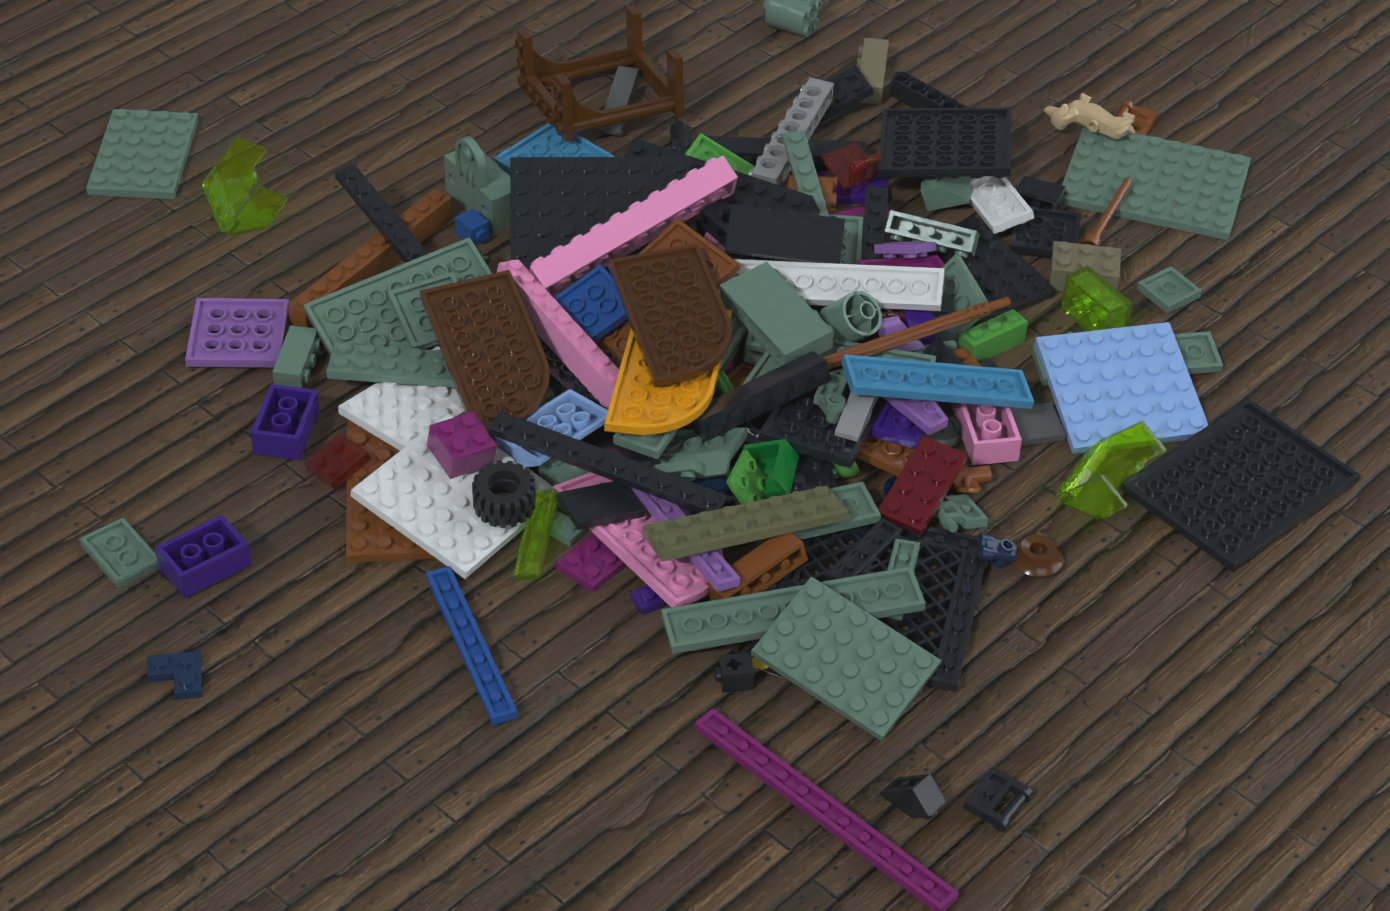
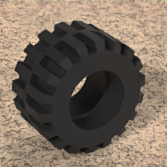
[472,460,536,528]

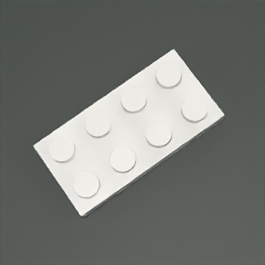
[970,176,1034,234]

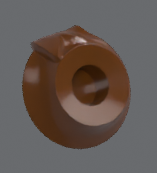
[1012,533,1063,577]

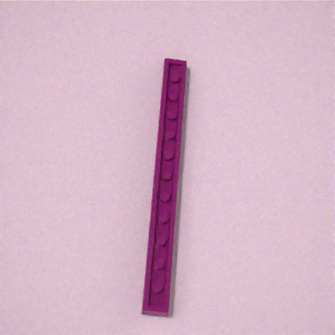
[694,708,959,911]

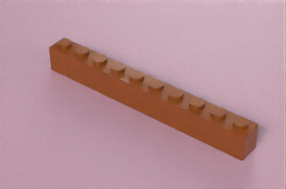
[288,188,453,328]

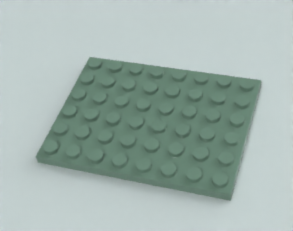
[1062,126,1251,241]

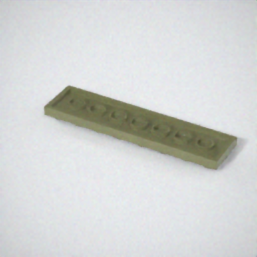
[642,486,848,561]

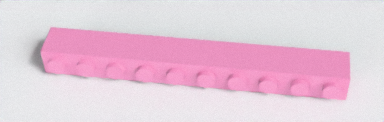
[497,259,619,410]

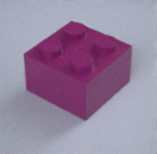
[427,411,497,479]

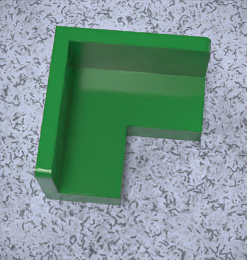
[743,439,799,498]

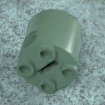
[763,0,822,37]
[819,291,882,343]

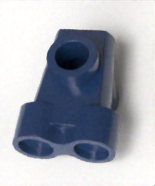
[977,533,1018,568]

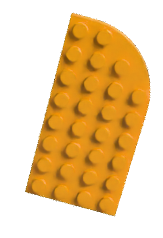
[604,309,732,436]

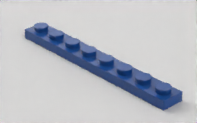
[426,566,518,726]

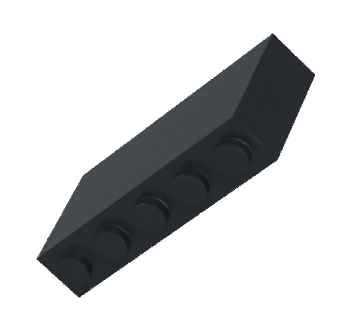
[725,204,845,264]

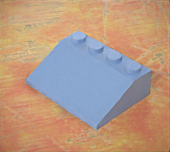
[494,389,608,467]

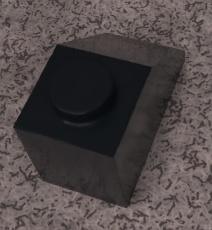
[880,774,946,819]

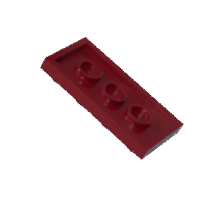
[878,435,968,535]

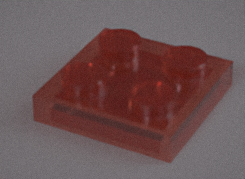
[303,433,371,490]

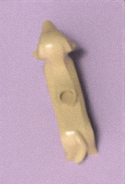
[1044,93,1135,140]

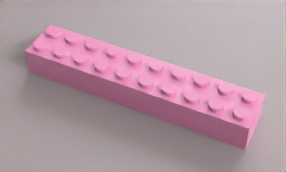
[530,156,738,298]

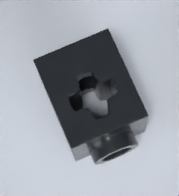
[714,653,754,693]

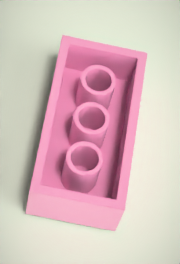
[950,403,1022,465]

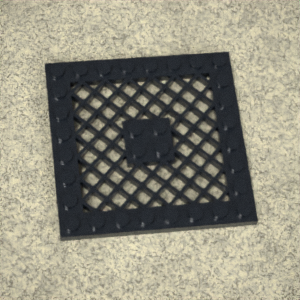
[751,518,986,692]

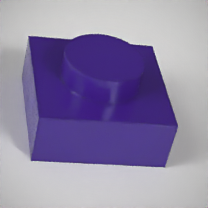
[631,586,665,615]

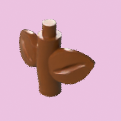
[950,463,992,494]

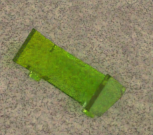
[203,136,288,235]
[1055,420,1167,520]

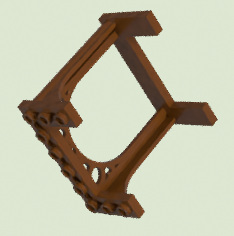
[515,5,684,142]

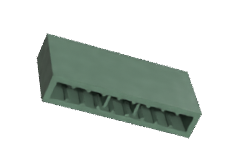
[720,262,834,366]

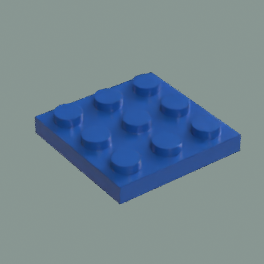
[554,264,628,343]

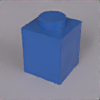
[455,209,490,246]

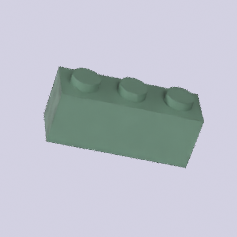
[273,325,322,388]

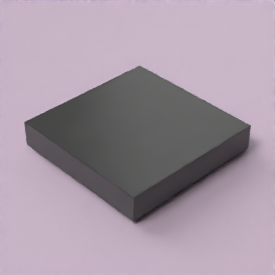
[1010,402,1066,446]

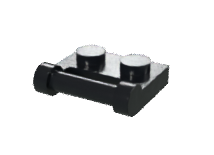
[963,767,1033,832]

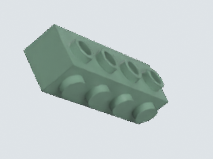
[885,210,980,258]

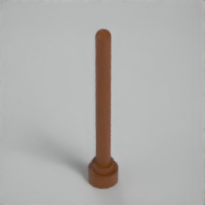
[1081,177,1132,246]

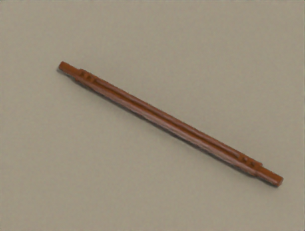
[823,297,1011,369]

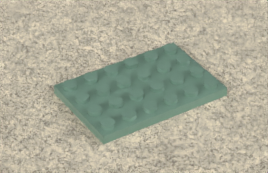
[86,109,198,200]
[751,576,941,742]

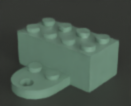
[444,136,510,235]

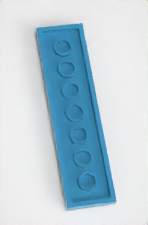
[841,354,1034,409]

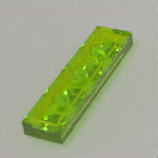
[513,489,558,581]

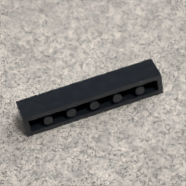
[691,351,832,442]

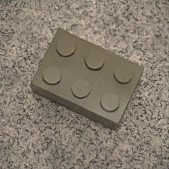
[1049,241,1121,298]

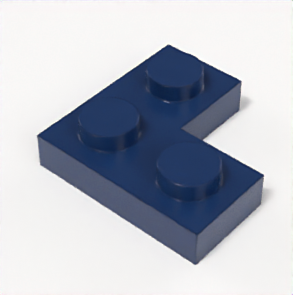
[147,651,202,700]

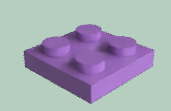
[874,242,936,258]

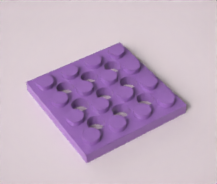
[185,298,289,368]

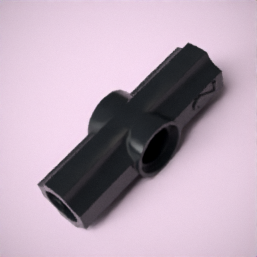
[670,120,693,154]

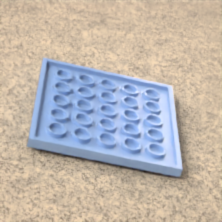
[1035,322,1208,454]

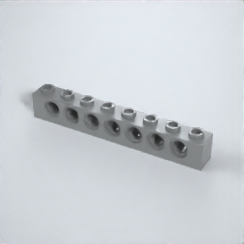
[749,77,834,186]

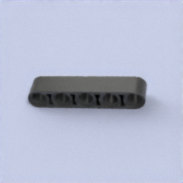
[599,66,640,136]

